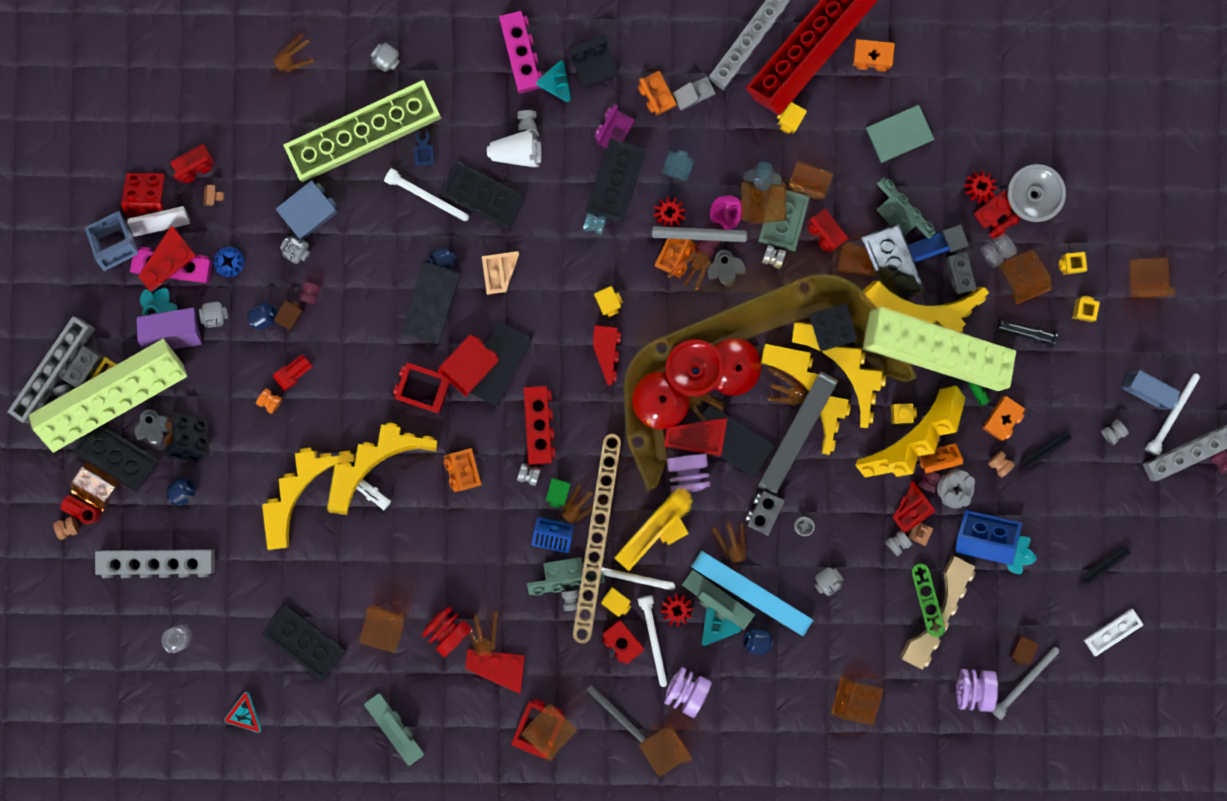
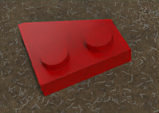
[892,481,936,534]

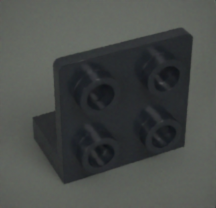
[569,35,618,88]
[809,303,857,352]
[163,413,210,463]

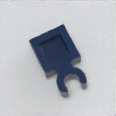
[414,132,435,167]

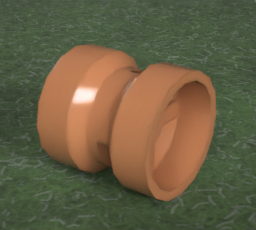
[988,451,1015,478]
[53,516,80,540]

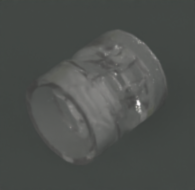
[980,233,1017,268]
[161,625,192,653]

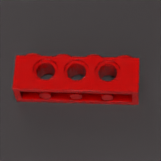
[524,386,556,464]

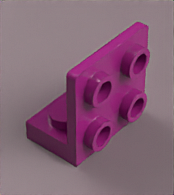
[595,105,635,149]

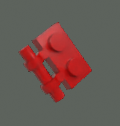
[973,191,1021,239]

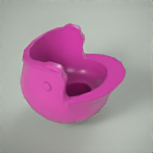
[710,195,744,230]

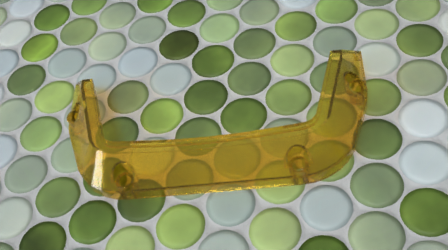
[624,274,917,490]

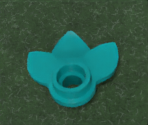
[140,288,178,316]
[1007,536,1037,574]

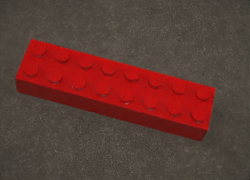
[745,0,878,116]

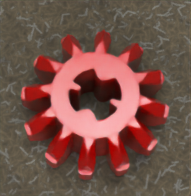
[964,170,997,203]
[653,197,686,227]
[661,594,693,627]

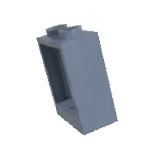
[85,211,139,271]
[1121,370,1180,410]

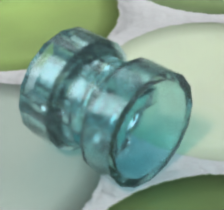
[583,213,606,236]

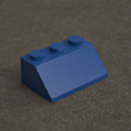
[955,510,1023,565]

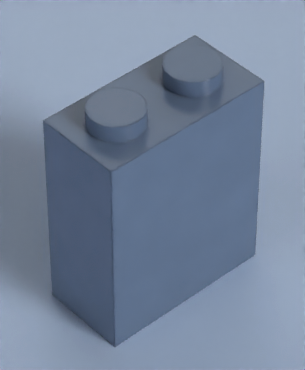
[276,180,338,240]

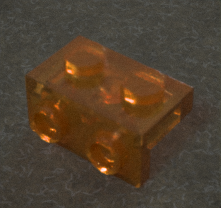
[789,160,833,199]
[837,243,876,277]

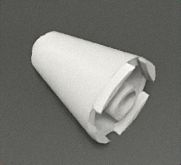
[487,129,541,167]

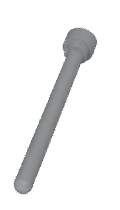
[992,647,1059,720]

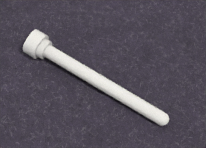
[384,168,469,221]
[1145,373,1200,456]
[588,561,675,590]
[638,595,667,687]

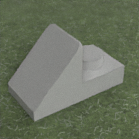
[673,76,715,111]

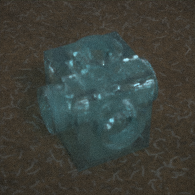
[661,150,695,182]

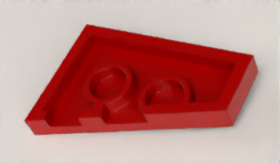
[664,418,727,456]
[465,649,525,694]

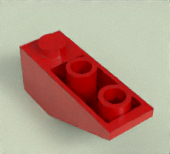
[593,326,621,386]

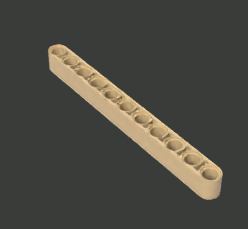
[573,434,621,643]

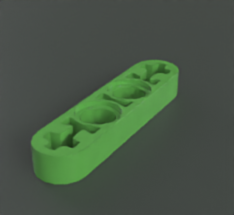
[912,564,945,638]

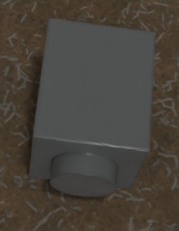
[940,225,969,255]

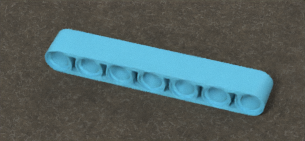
[691,550,814,637]

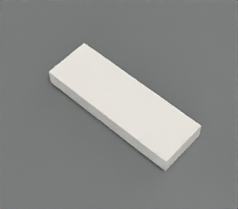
[128,206,190,237]
[1084,608,1143,657]

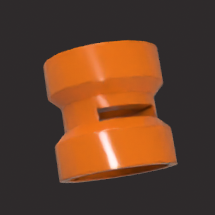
[256,388,283,414]

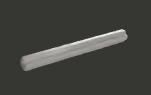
[652,226,747,242]

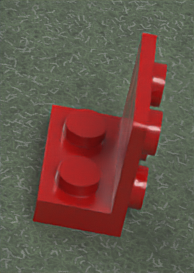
[170,144,216,184]
[121,173,165,218]
[807,208,849,253]

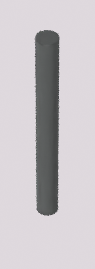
[586,685,647,743]

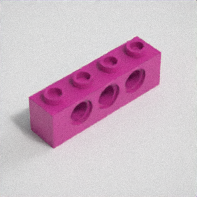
[499,11,542,94]
[130,247,213,284]

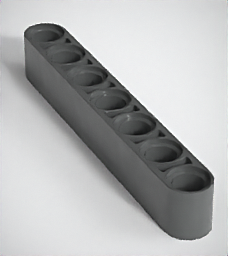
[758,371,838,496]

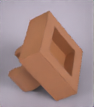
[203,185,224,206]
[907,523,933,546]

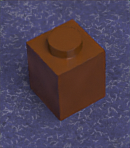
[274,300,305,331]
[1008,635,1039,666]

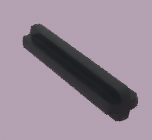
[1020,431,1072,469]
[1080,546,1131,586]

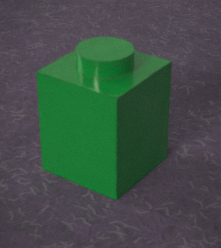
[546,478,571,508]

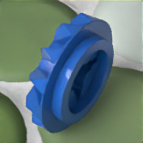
[213,246,244,277]

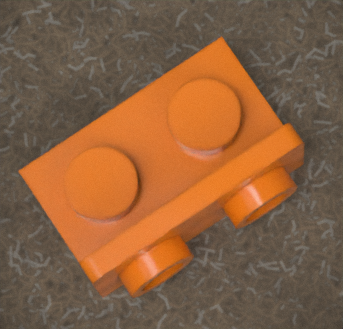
[637,71,677,116]
[654,238,696,278]
[919,443,963,473]
[444,448,481,492]

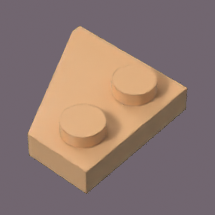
[482,251,519,295]

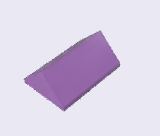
[137,307,202,350]

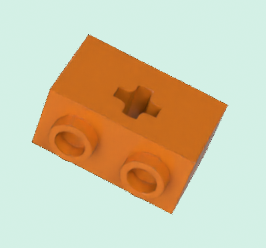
[852,39,895,72]
[981,396,1025,441]

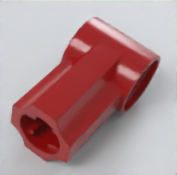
[273,354,313,391]
[60,494,101,524]

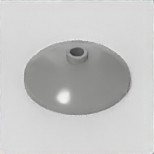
[1008,164,1066,222]

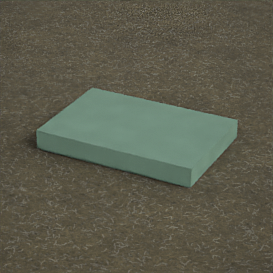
[866,105,934,163]
[758,186,810,252]

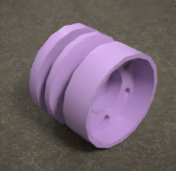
[667,454,710,492]
[664,667,711,718]
[956,669,997,712]

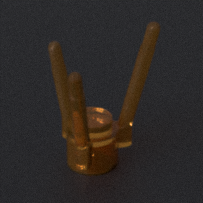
[273,33,314,73]
[667,250,711,291]
[767,367,807,406]
[689,394,724,421]
[561,484,609,524]
[712,521,747,563]
[469,611,498,657]

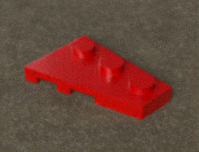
[138,225,197,292]

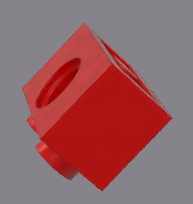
[602,619,644,665]

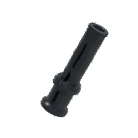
[998,319,1058,348]

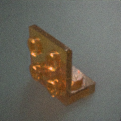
[741,181,786,225]
[999,249,1051,305]
[1129,258,1175,298]
[70,462,120,511]
[359,605,407,653]
[831,677,884,725]
[522,704,577,761]
[639,724,692,777]

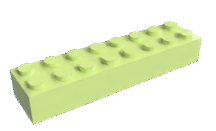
[284,80,441,182]
[863,307,1016,391]
[29,338,187,453]

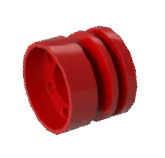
[421,606,472,658]

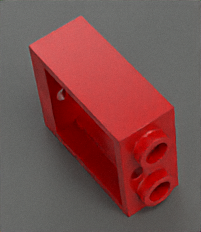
[393,363,450,414]
[511,699,565,760]

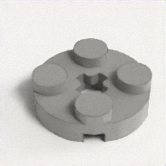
[937,469,975,508]

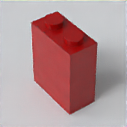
[438,334,499,397]

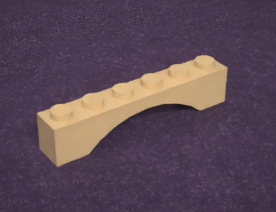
[900,555,976,670]

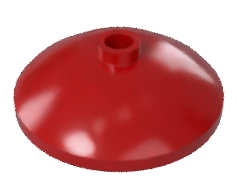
[714,338,761,396]
[666,340,724,396]
[632,372,690,429]

